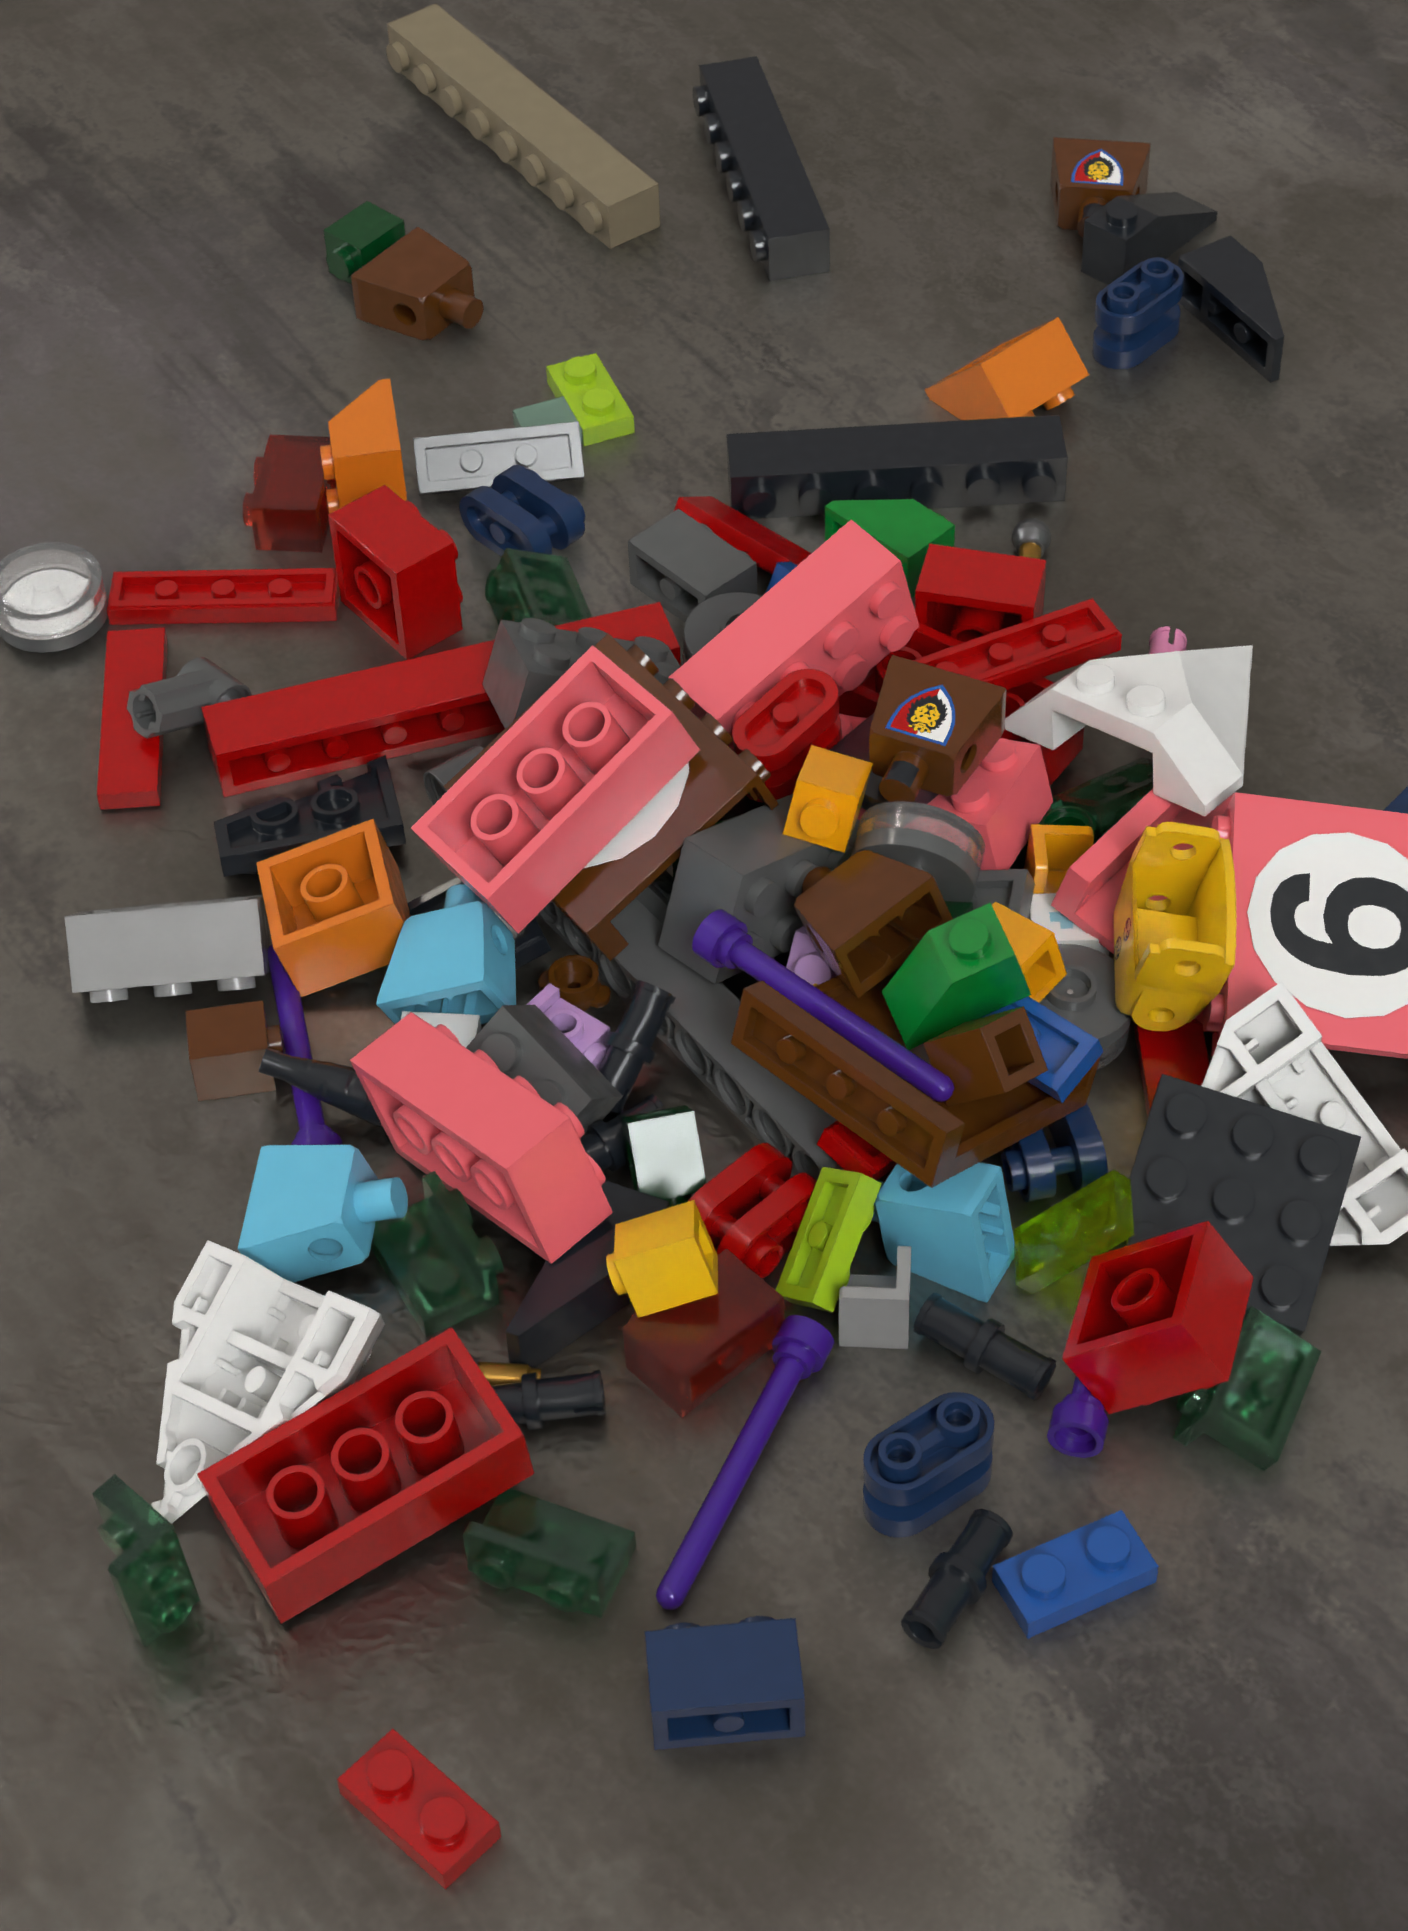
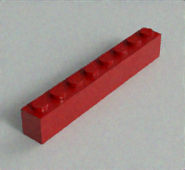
[201,602,681,797]

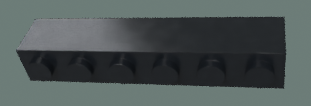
[693,56,830,282]
[727,415,1068,519]

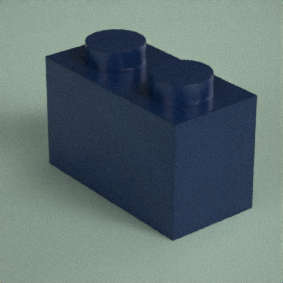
[645,1616,805,1750]

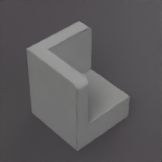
[839,1246,911,1349]

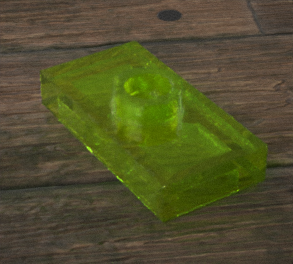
[1014,1169,1134,1294]

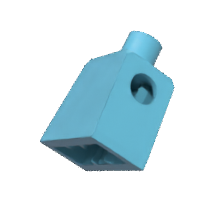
[376,884,516,1024]
[238,1145,408,1283]
[872,1162,1017,1303]

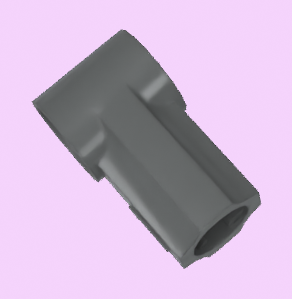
[127,657,252,739]

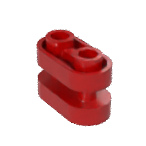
[732,669,842,803]
[688,1143,817,1283]

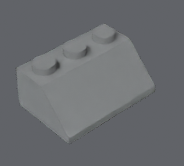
[64,895,270,1003]

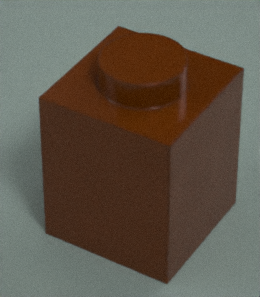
[185,1000,285,1102]
[923,1006,1048,1107]

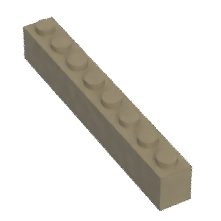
[386,3,660,249]

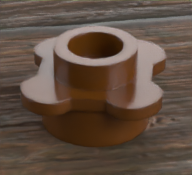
[538,955,611,1011]

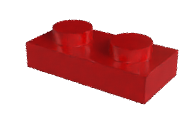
[337,1728,501,1890]

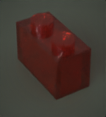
[243,434,337,553]
[623,1248,784,1418]

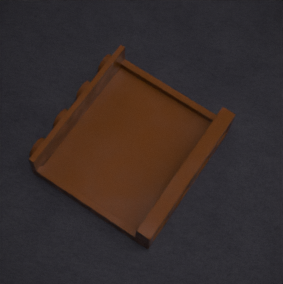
[731,965,1101,1188]

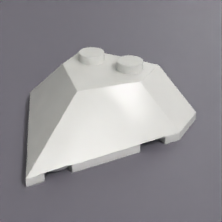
[1005,645,1253,816]
[1201,981,1408,1246]
[149,1240,385,1534]

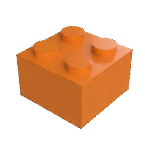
[256,819,410,998]

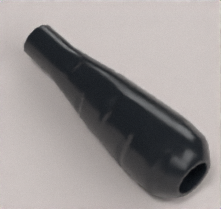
[258,1048,383,1127]

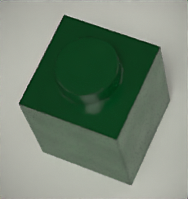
[323,201,406,284]

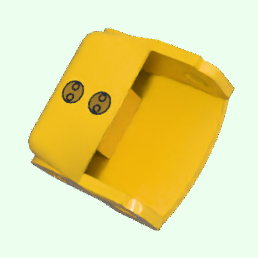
[1113,822,1237,1031]

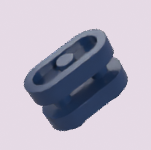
[1092,257,1184,369]
[459,465,585,571]
[1001,1103,1108,1202]
[863,1392,995,1538]

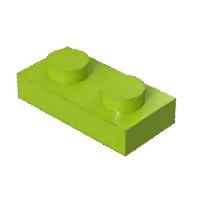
[546,353,635,446]
[774,1167,882,1313]

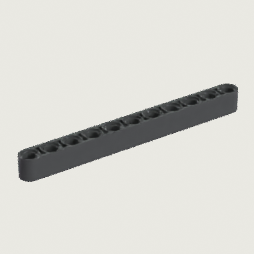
[423,745,844,1180]

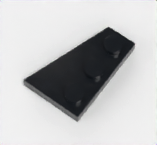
[214,755,406,877]

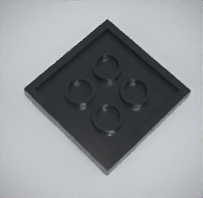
[1106,1074,1361,1336]

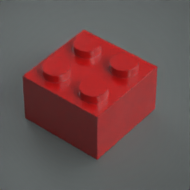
[328,485,463,660]
[915,544,1047,642]
[1062,1221,1254,1414]

